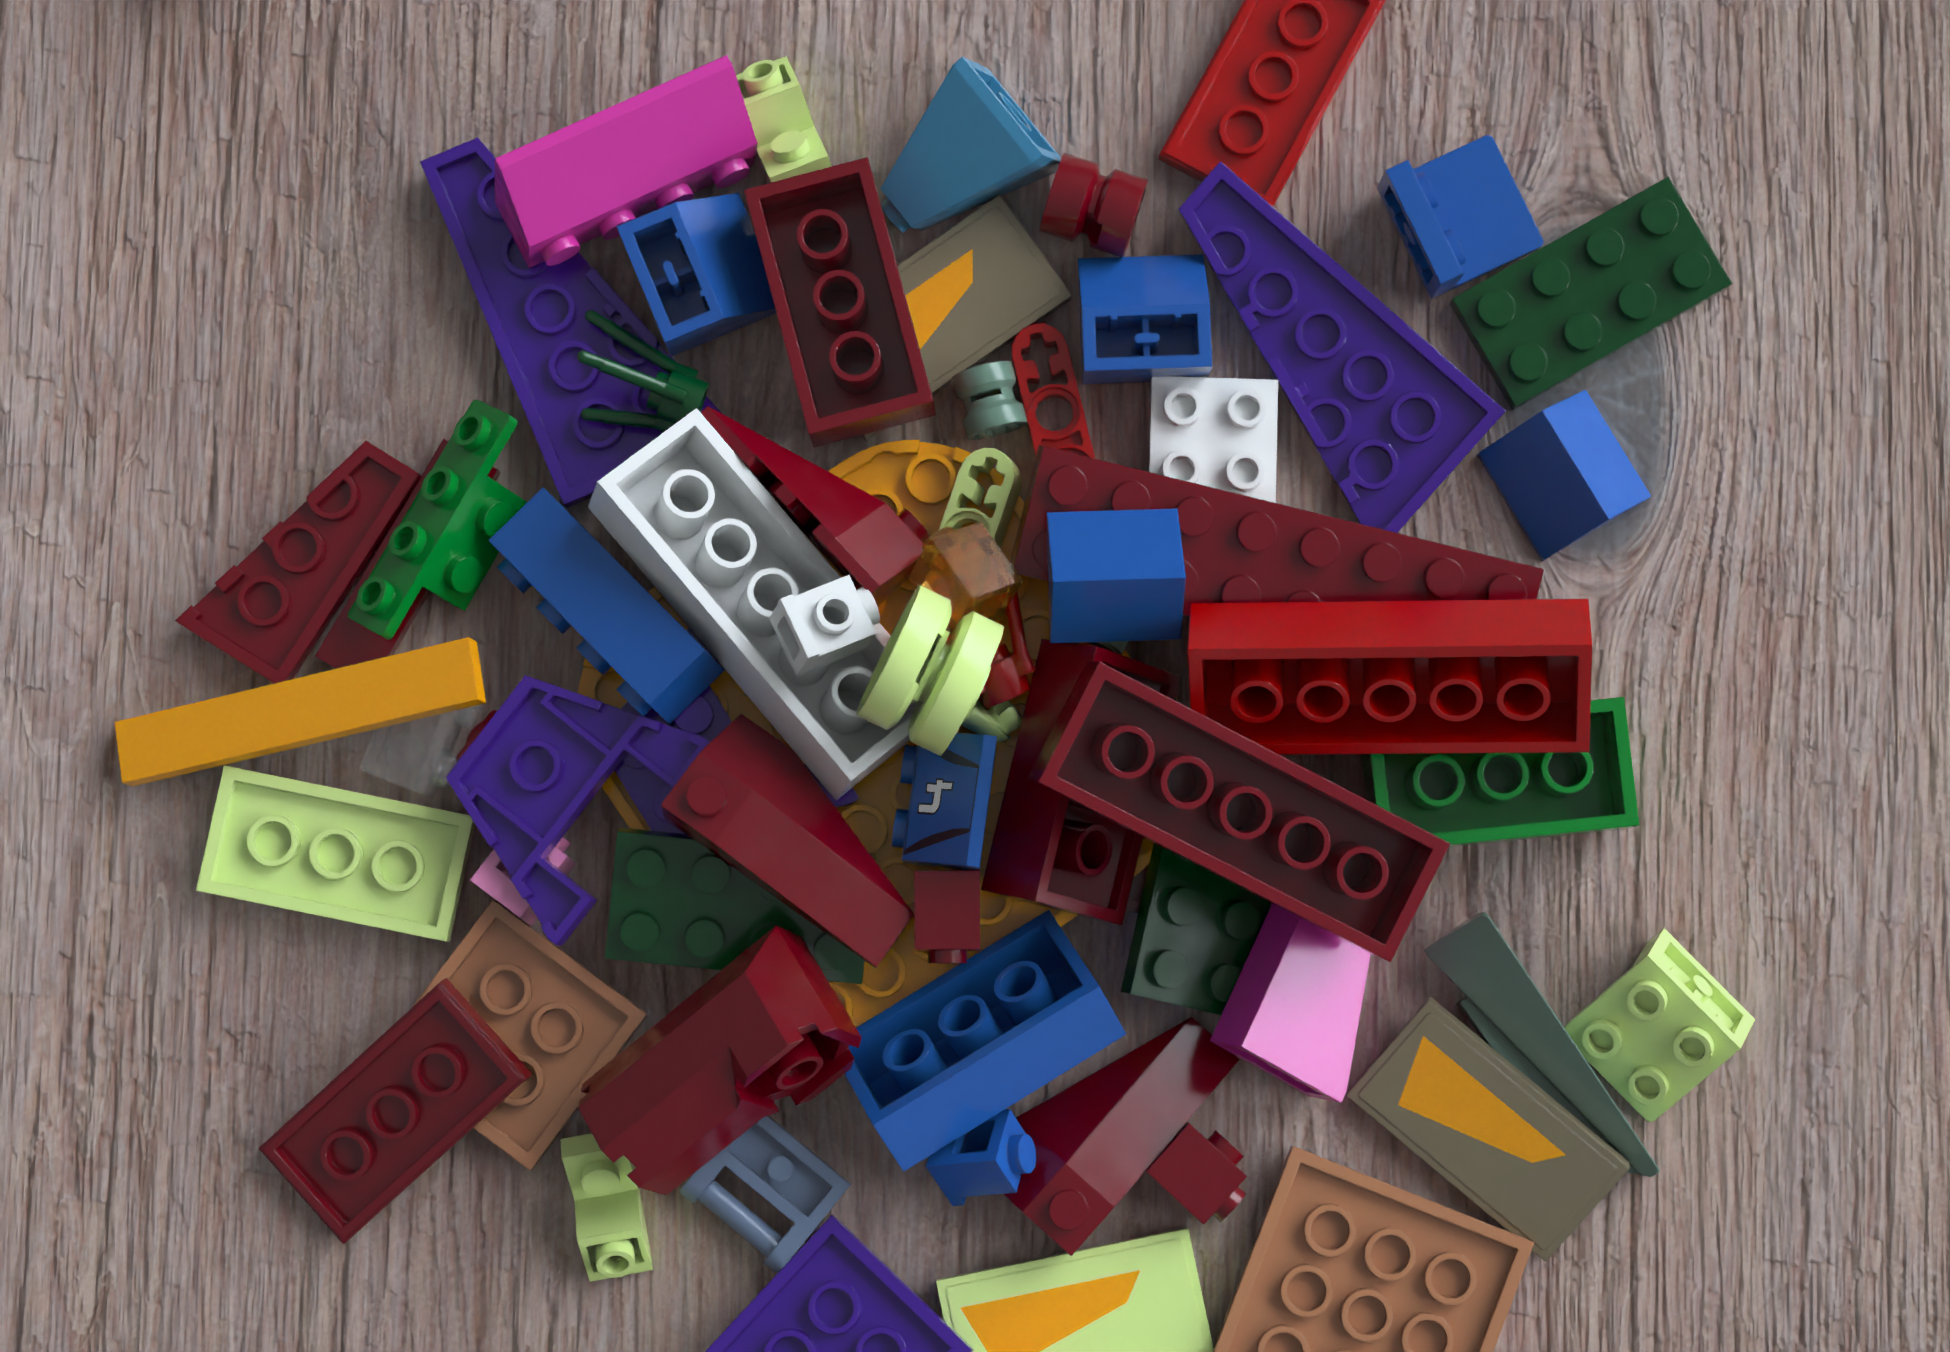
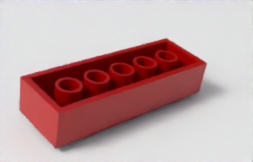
[1188,599,1592,754]

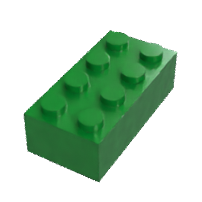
[1362,697,1639,847]

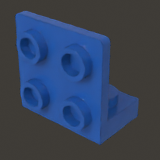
[1377,135,1544,299]

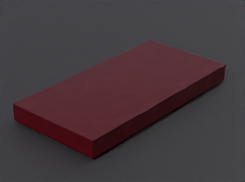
[258,978,532,1244]

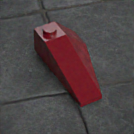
[700,406,931,606]
[661,714,914,969]
[1004,1017,1240,1256]

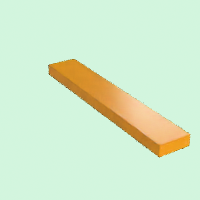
[114,637,486,787]

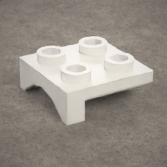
[1149,376,1278,503]

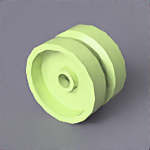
[856,585,1004,756]

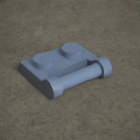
[679,1115,851,1274]

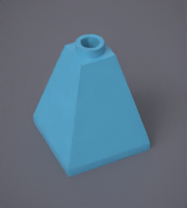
[880,56,1061,232]

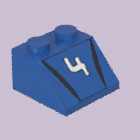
[891,733,997,871]

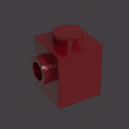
[914,870,980,964]
[1146,1122,1247,1225]

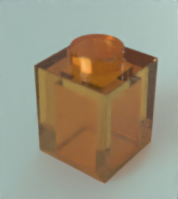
[909,522,1023,636]

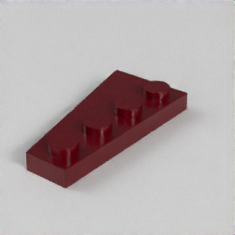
[175,441,421,684]

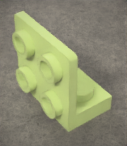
[1564,928,1755,1122]

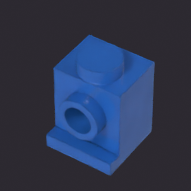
[926,1109,1036,1206]

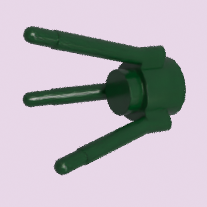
[577,310,710,432]

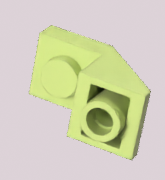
[736,56,832,183]
[560,1133,653,1282]

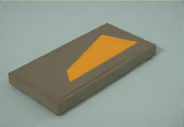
[862,195,1072,442]
[1346,996,1630,1262]

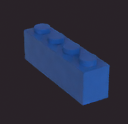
[488,487,725,724]

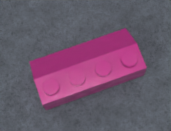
[495,55,758,268]

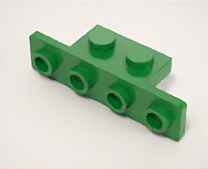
[348,399,527,640]

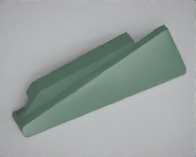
[1423,912,1660,1177]

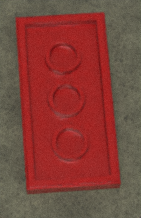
[1158,0,1386,207]

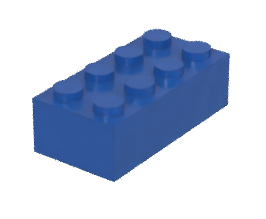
[845,910,1126,1172]

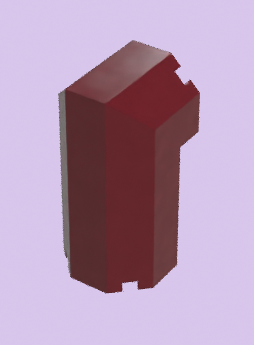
[578,926,862,1195]

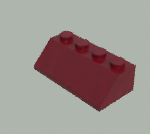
[981,639,1181,925]

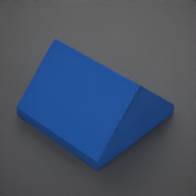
[1477,390,1652,561]
[1046,508,1186,643]

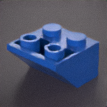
[616,193,777,356]
[1078,254,1212,385]

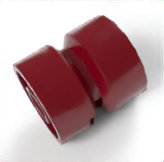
[1039,153,1148,258]

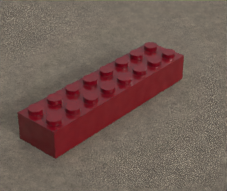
[1010,445,1544,616]

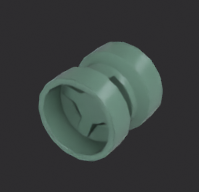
[952,361,1028,440]

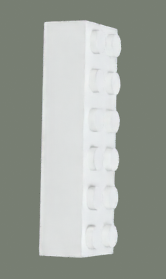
[588,408,917,800]

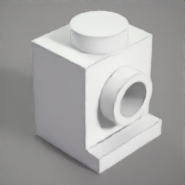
[769,575,880,677]

